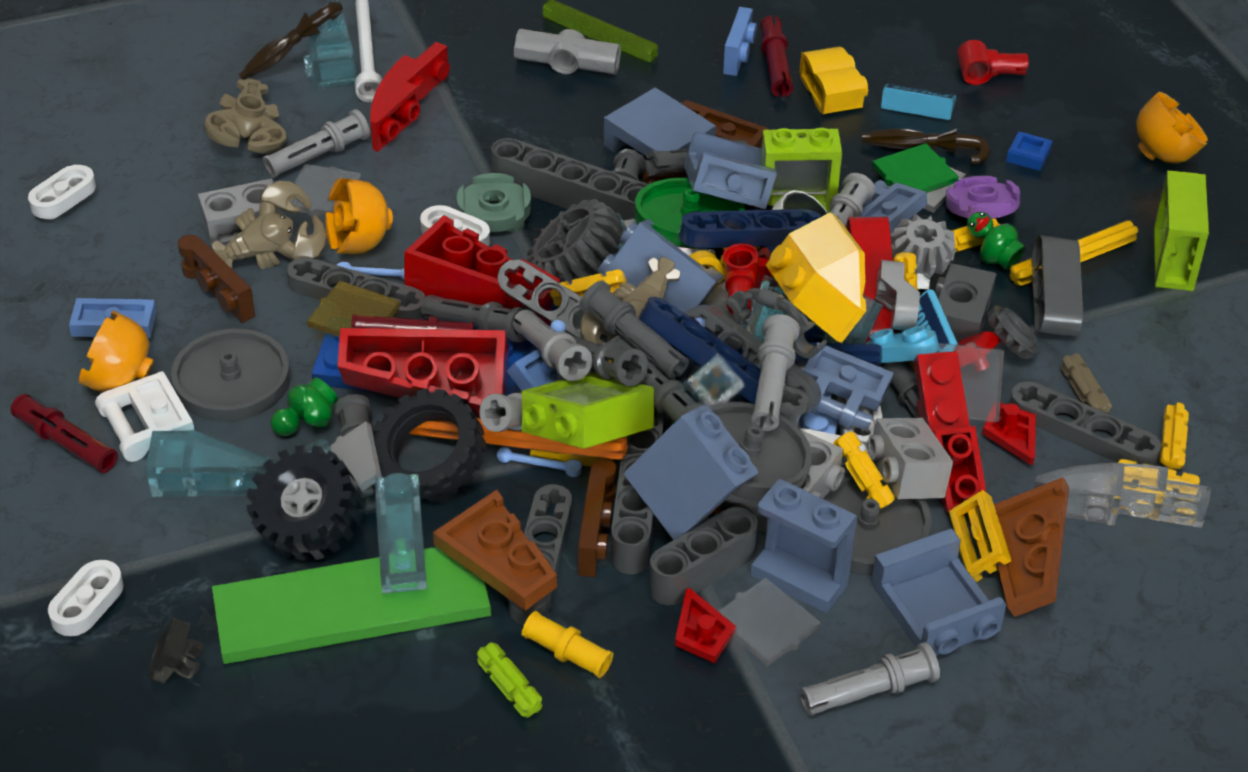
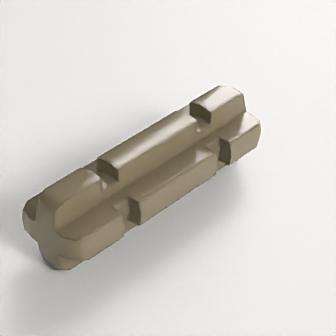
[1061,353,1112,415]

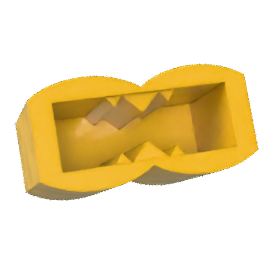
[799,46,868,114]

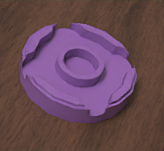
[946,176,1020,219]

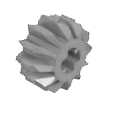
[891,214,956,280]

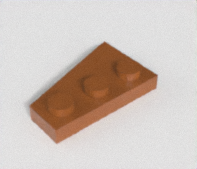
[994,477,1069,617]
[433,490,557,610]

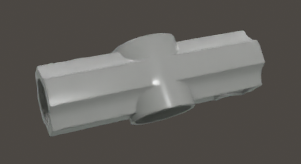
[514,29,621,75]

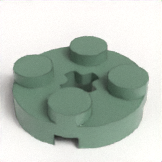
[456,173,531,232]

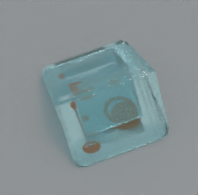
[682,353,746,407]

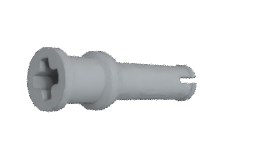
[263,109,370,178]
[830,173,875,228]
[513,310,593,381]
[751,314,800,431]
[480,393,522,432]
[799,642,940,716]

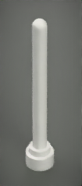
[355,0,382,102]

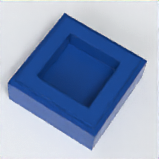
[1006,131,1053,171]

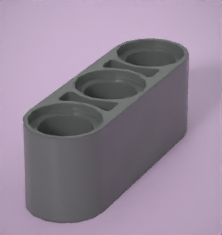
[1032,235,1083,337]
[649,507,758,605]

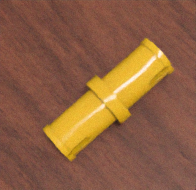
[522,611,614,678]

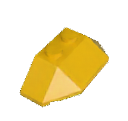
[766,212,866,343]

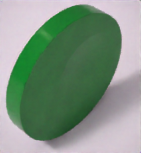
[634,178,745,248]

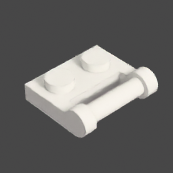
[95,371,195,462]

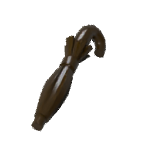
[239,2,343,80]
[862,128,991,165]

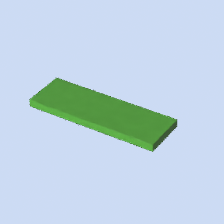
[212,547,491,664]

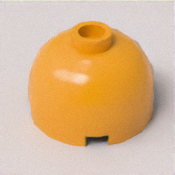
[1136,91,1208,164]
[325,178,393,254]
[78,310,154,393]

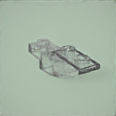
[1034,463,1211,528]

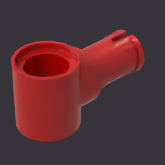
[957,40,1029,85]
[723,243,761,319]

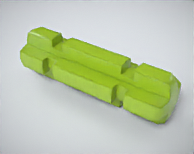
[477,642,542,718]

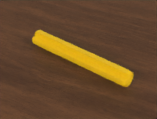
[1009,220,1138,287]

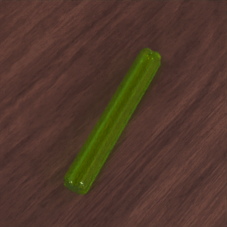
[542,0,658,62]

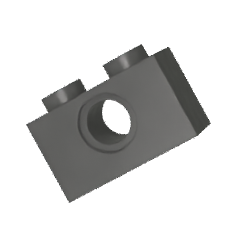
[935,263,996,343]

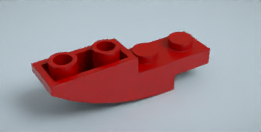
[370,42,450,152]
[913,351,986,513]

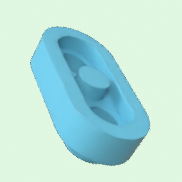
[865,326,940,363]

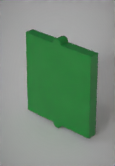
[872,143,959,193]

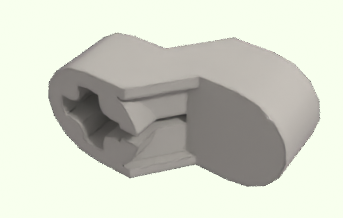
[875,259,920,331]

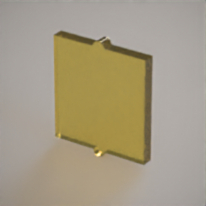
[307,281,400,337]

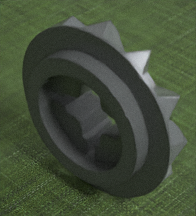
[987,305,1039,359]

